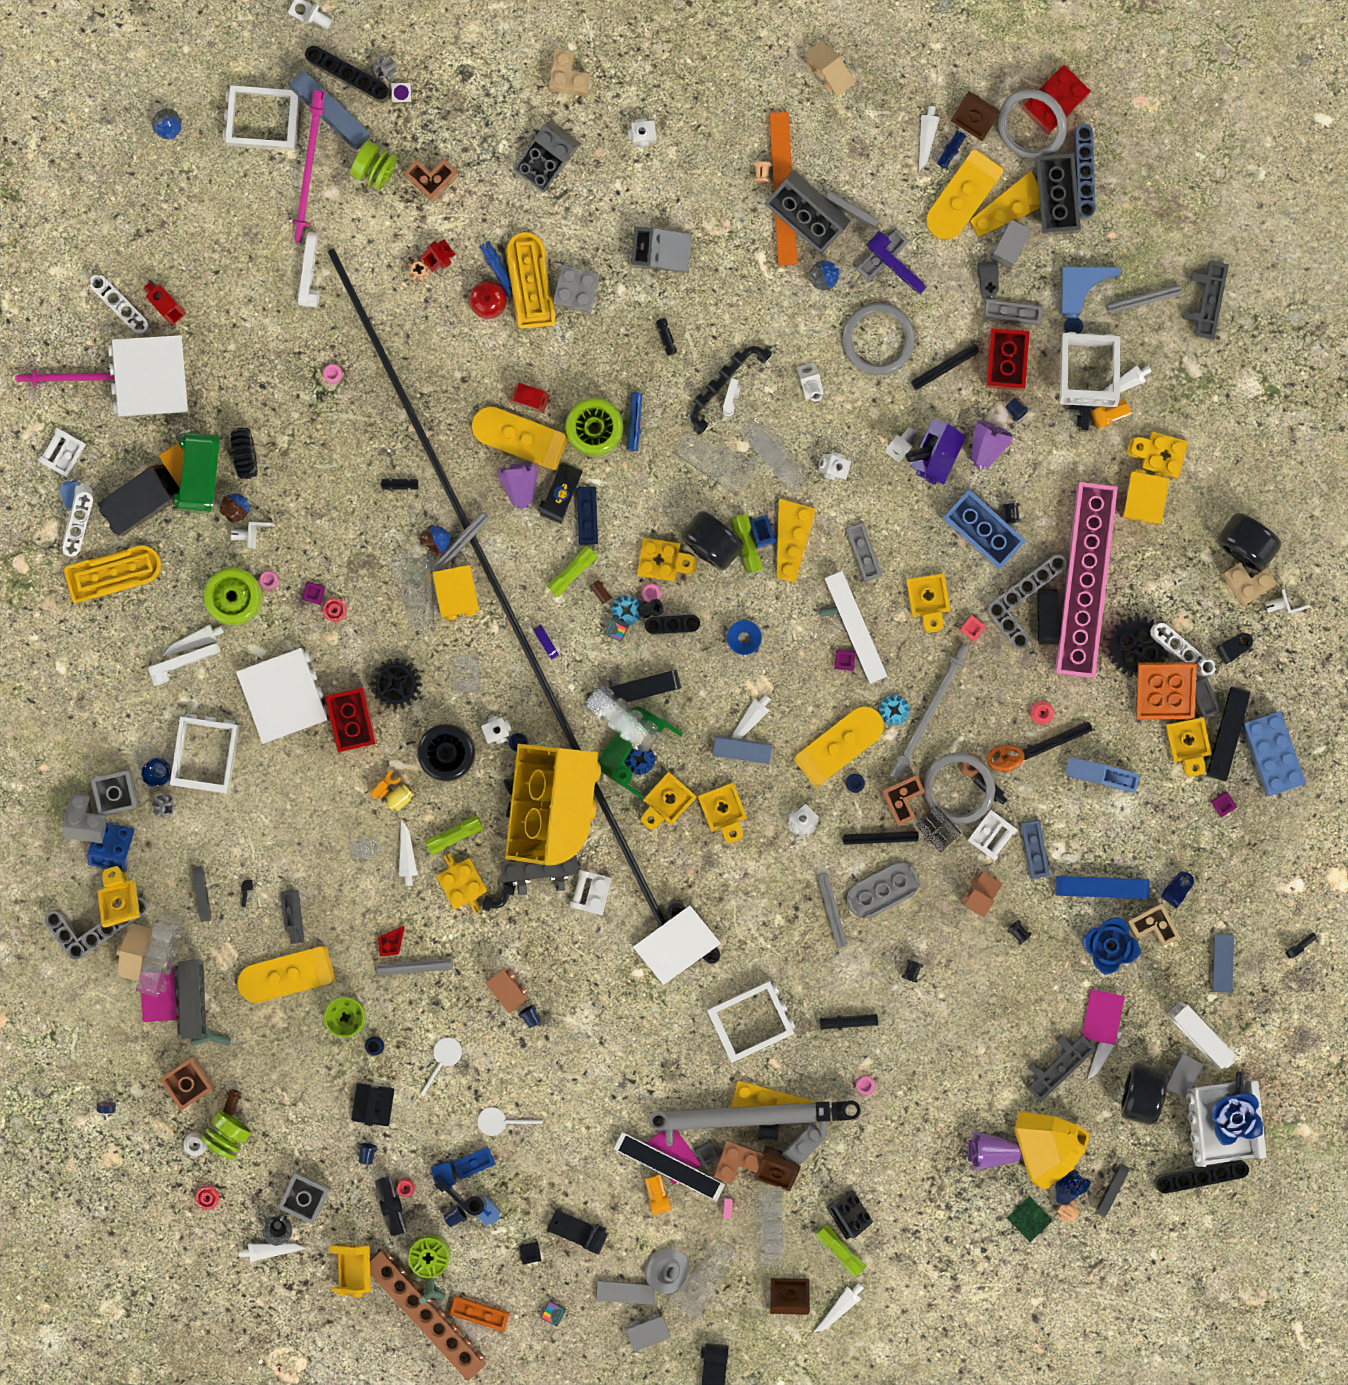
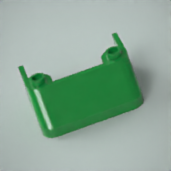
[172,433,220,514]
[598,706,683,799]

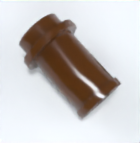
[590,580,612,605]
[223,1089,242,1115]

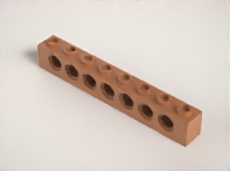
[370,1249,486,1381]

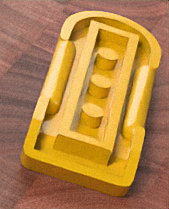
[926,149,1004,240]
[506,232,555,329]
[472,407,568,470]
[64,545,162,603]
[794,707,884,787]
[237,945,335,1003]

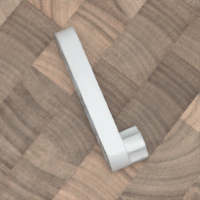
[298,232,320,308]
[90,275,149,335]
[62,483,93,557]
[1150,623,1216,676]
[148,643,221,686]

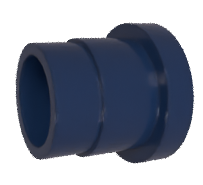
[1005,398,1029,422]
[518,1004,541,1028]
[365,1036,384,1056]
[358,1143,378,1165]
[443,1204,467,1227]

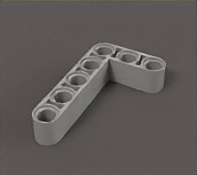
[987,555,1067,650]
[44,897,150,960]

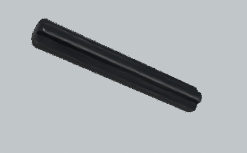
[911,344,980,390]
[1023,722,1093,760]
[843,831,919,845]

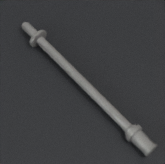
[889,643,969,781]

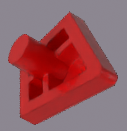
[378,926,405,957]

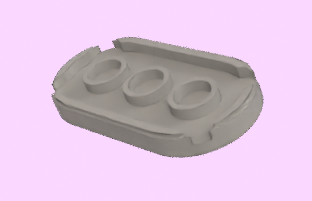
[847,862,919,918]

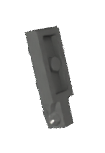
[281,890,304,944]

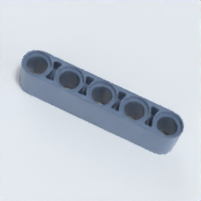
[289,70,370,150]
[1074,124,1096,220]

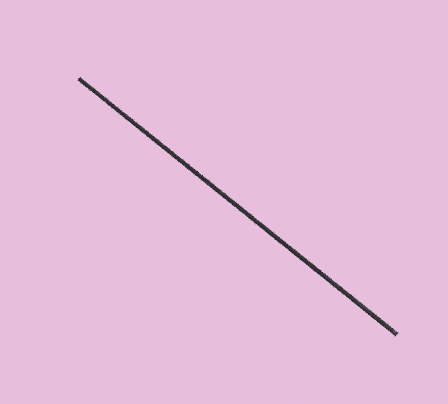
[327,248,666,927]

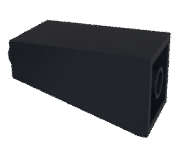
[97,464,180,536]

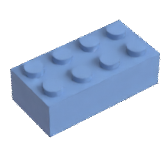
[942,490,1026,570]
[1242,711,1306,796]

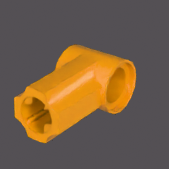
[1090,399,1131,430]
[645,1174,672,1215]

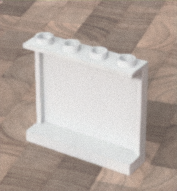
[108,335,188,418]
[236,648,329,744]
[1186,1080,1267,1167]

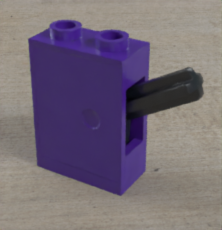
[905,418,966,485]

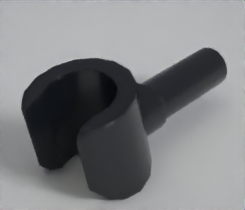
[241,880,253,907]

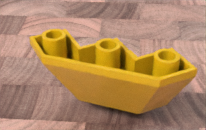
[1014,1112,1090,1190]

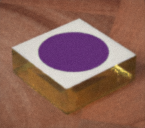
[391,83,412,104]

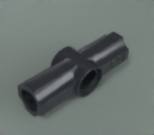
[375,1176,407,1236]

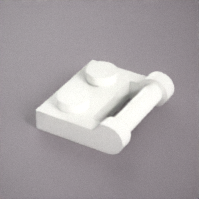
[723,378,741,417]
[38,428,87,478]
[967,810,1018,861]
[569,870,612,915]

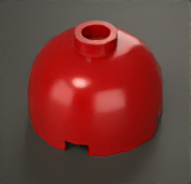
[469,281,507,319]

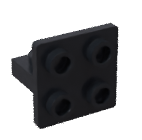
[351,1083,395,1126]
[826,1190,873,1240]

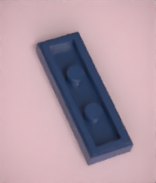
[577,487,598,545]

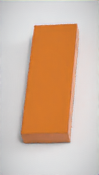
[449,1295,510,1332]

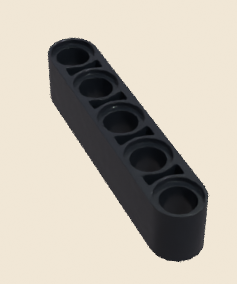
[305,45,390,103]
[586,669,682,712]
[1207,686,1250,782]
[1154,1160,1249,1194]

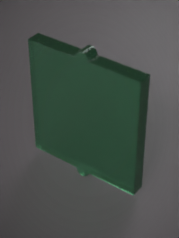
[1007,1196,1053,1242]

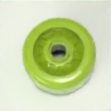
[565,398,623,457]
[203,567,264,626]

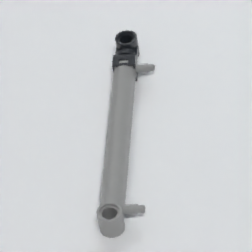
[649,1100,861,1146]

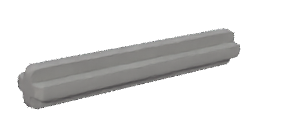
[1107,284,1182,314]
[432,512,490,571]
[818,873,847,948]
[377,958,453,976]

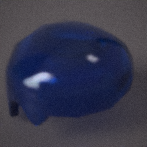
[141,757,172,787]

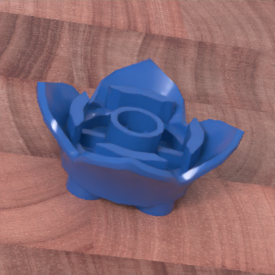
[1083,917,1141,975]
[1212,1093,1263,1145]

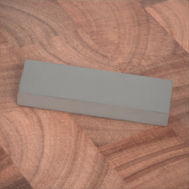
[826,192,879,229]
[856,228,910,282]
[983,298,1043,326]
[845,522,882,582]
[596,1280,655,1305]

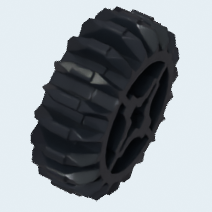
[230,427,258,479]
[370,658,423,710]

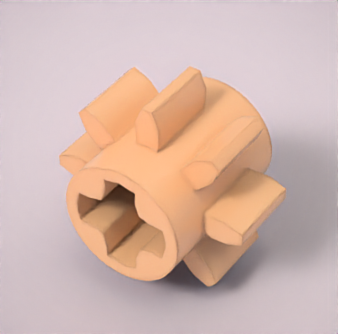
[407,258,430,282]
[1056,1199,1080,1223]

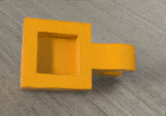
[370,770,402,799]

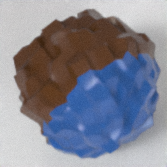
[219,493,250,523]
[420,525,450,556]

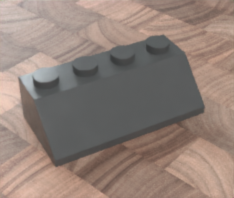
[1036,153,1081,235]
[764,170,851,254]
[175,959,207,1039]

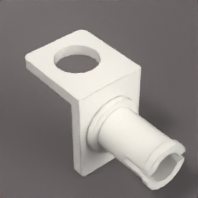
[288,0,333,30]
[796,362,824,402]
[885,427,917,462]
[231,522,275,549]
[1265,588,1310,614]

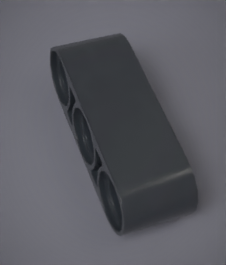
[1037,589,1059,645]
[645,615,700,635]

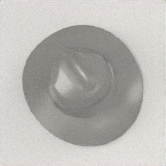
[645,1249,690,1294]

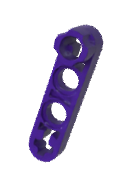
[866,231,927,295]

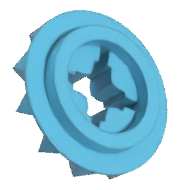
[611,595,641,625]
[879,695,910,726]

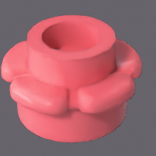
[396,1178,415,1197]

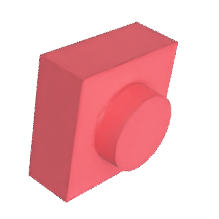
[959,615,986,642]

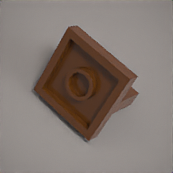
[950,91,1001,141]
[754,1146,801,1191]
[770,1278,810,1315]

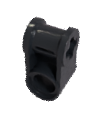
[1215,633,1253,665]

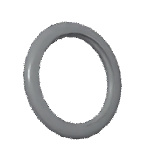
[998,89,1067,160]
[842,303,915,375]
[923,752,995,824]

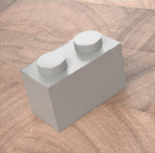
[1167,1052,1204,1098]
[781,1123,825,1165]
[626,1312,670,1352]

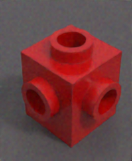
[421,239,456,272]

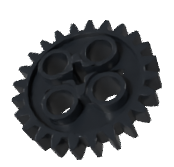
[1106,616,1168,678]

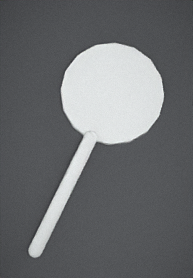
[421,1037,462,1096]
[477,1107,543,1136]

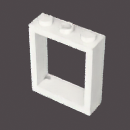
[223,85,300,151]
[1060,332,1120,407]
[170,713,240,794]
[707,980,796,1063]
[1166,1001,1236,1069]

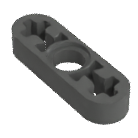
[192,866,211,922]
[1095,1163,1130,1217]

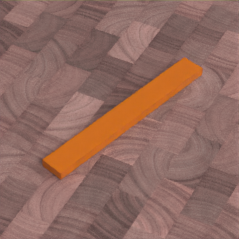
[769,112,797,266]

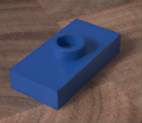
[453,1146,496,1180]

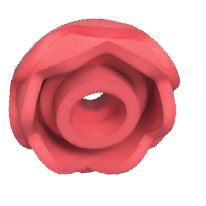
[322,598,347,622]
[1030,701,1054,725]
[195,1186,219,1210]

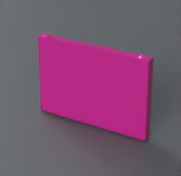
[140,970,178,1022]
[1082,989,1125,1045]
[646,1130,701,1184]

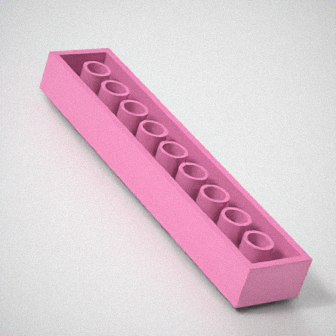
[1054,482,1118,678]

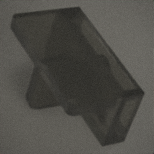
[915,805,961,853]

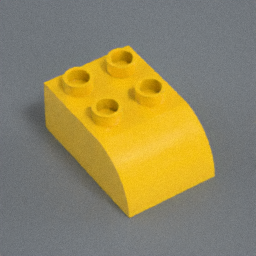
[505,744,601,865]

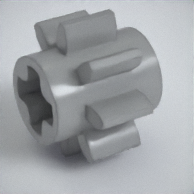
[373,56,397,81]
[151,793,176,818]

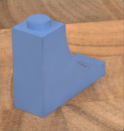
[1061,267,1121,319]
[1065,757,1140,793]

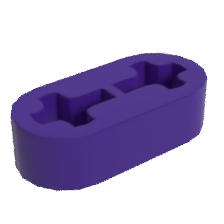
[533,624,559,660]

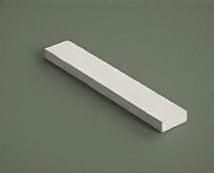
[824,571,887,684]

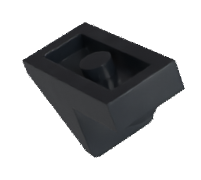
[1065,405,1091,432]

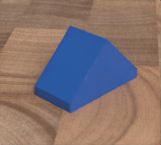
[749,515,776,549]

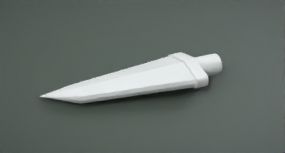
[919,106,940,171]
[1102,365,1152,393]
[163,624,224,656]
[731,695,771,739]
[398,820,418,886]
[1087,1031,1122,1080]
[239,1243,307,1262]
[813,1283,864,1333]

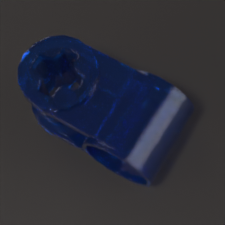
[1160,871,1194,908]
[1055,1169,1091,1205]

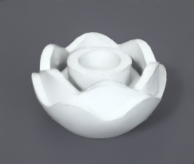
[184,1132,208,1156]

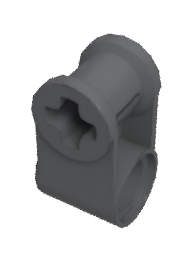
[977,261,999,299]

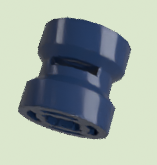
[509,733,528,752]

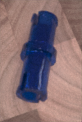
[936,130,967,169]

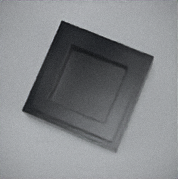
[519,1241,542,1265]

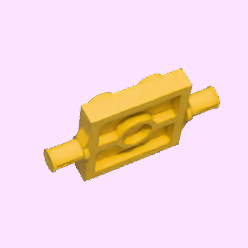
[436,853,488,914]

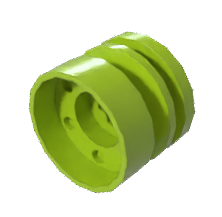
[350,140,398,191]
[324,997,367,1038]
[200,1111,252,1161]
[408,1234,451,1278]

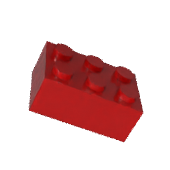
[1022,65,1091,136]
[985,328,1030,391]
[325,688,377,753]

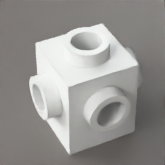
[628,119,657,148]
[818,452,851,481]
[481,716,512,745]
[788,804,819,838]

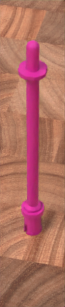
[292,90,326,242]
[15,369,114,387]

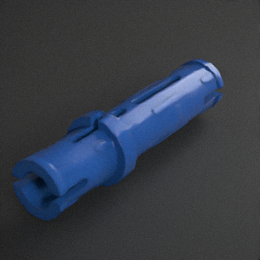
[479,241,512,297]
[626,392,643,451]

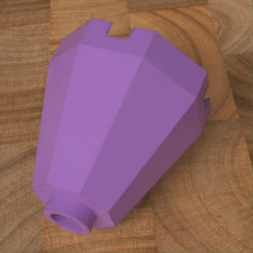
[971,420,1013,469]
[497,462,539,509]

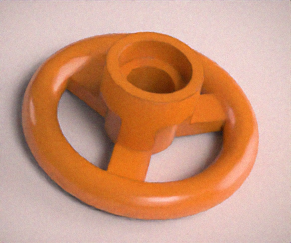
[986,745,1024,772]

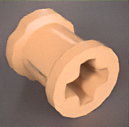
[753,162,771,184]

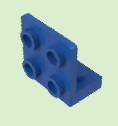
[87,823,134,873]

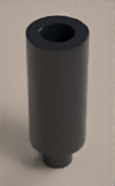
[973,773,1008,805]

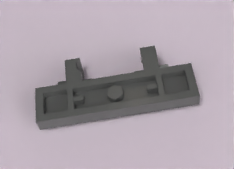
[1183,261,1229,340]
[500,855,578,895]
[1027,1034,1096,1102]

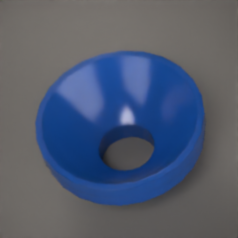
[727,620,762,655]

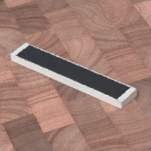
[614,1132,725,1202]

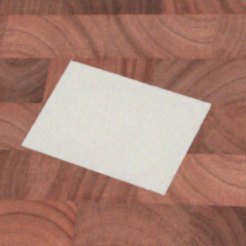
[633,906,721,985]

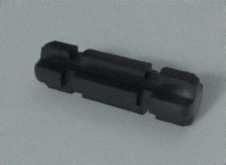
[656,318,677,356]
[381,479,419,490]

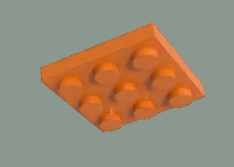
[1136,662,1197,720]

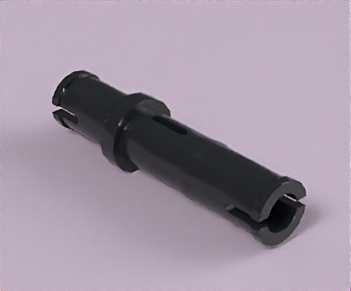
[820,1014,878,1030]

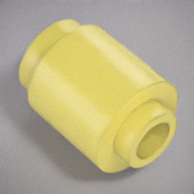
[385,784,414,812]

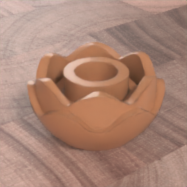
[959,753,983,777]

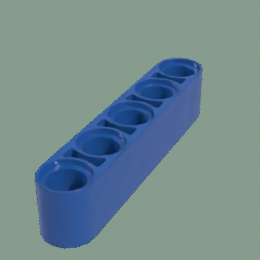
[1055,876,1150,899]

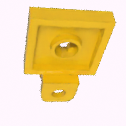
[1126,431,1188,479]
[637,538,697,582]
[906,573,951,633]
[1165,717,1212,777]
[640,772,697,830]
[698,783,747,844]
[97,866,140,928]

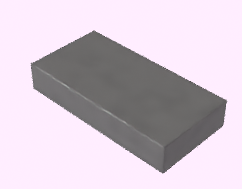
[1195,677,1222,719]

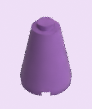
[967,1131,1022,1170]

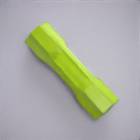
[732,514,763,574]
[547,545,598,597]
[425,815,484,855]
[815,1223,866,1278]

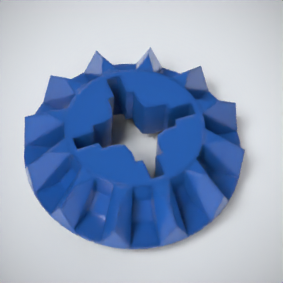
[625,744,655,775]

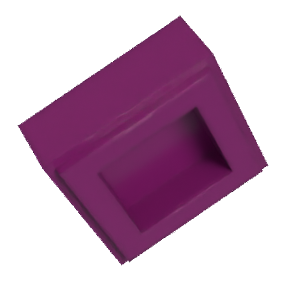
[302,581,326,605]
[834,650,855,671]
[1210,791,1237,818]

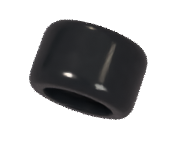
[681,511,744,571]
[1217,513,1281,571]
[417,724,476,782]
[1121,1063,1168,1125]

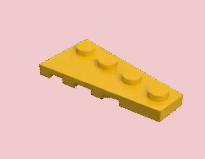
[970,171,1040,238]
[777,499,816,583]
[731,1080,812,1107]

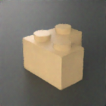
[804,41,855,97]
[549,49,591,97]
[1221,563,1277,606]
[1126,903,1181,947]
[115,923,153,981]

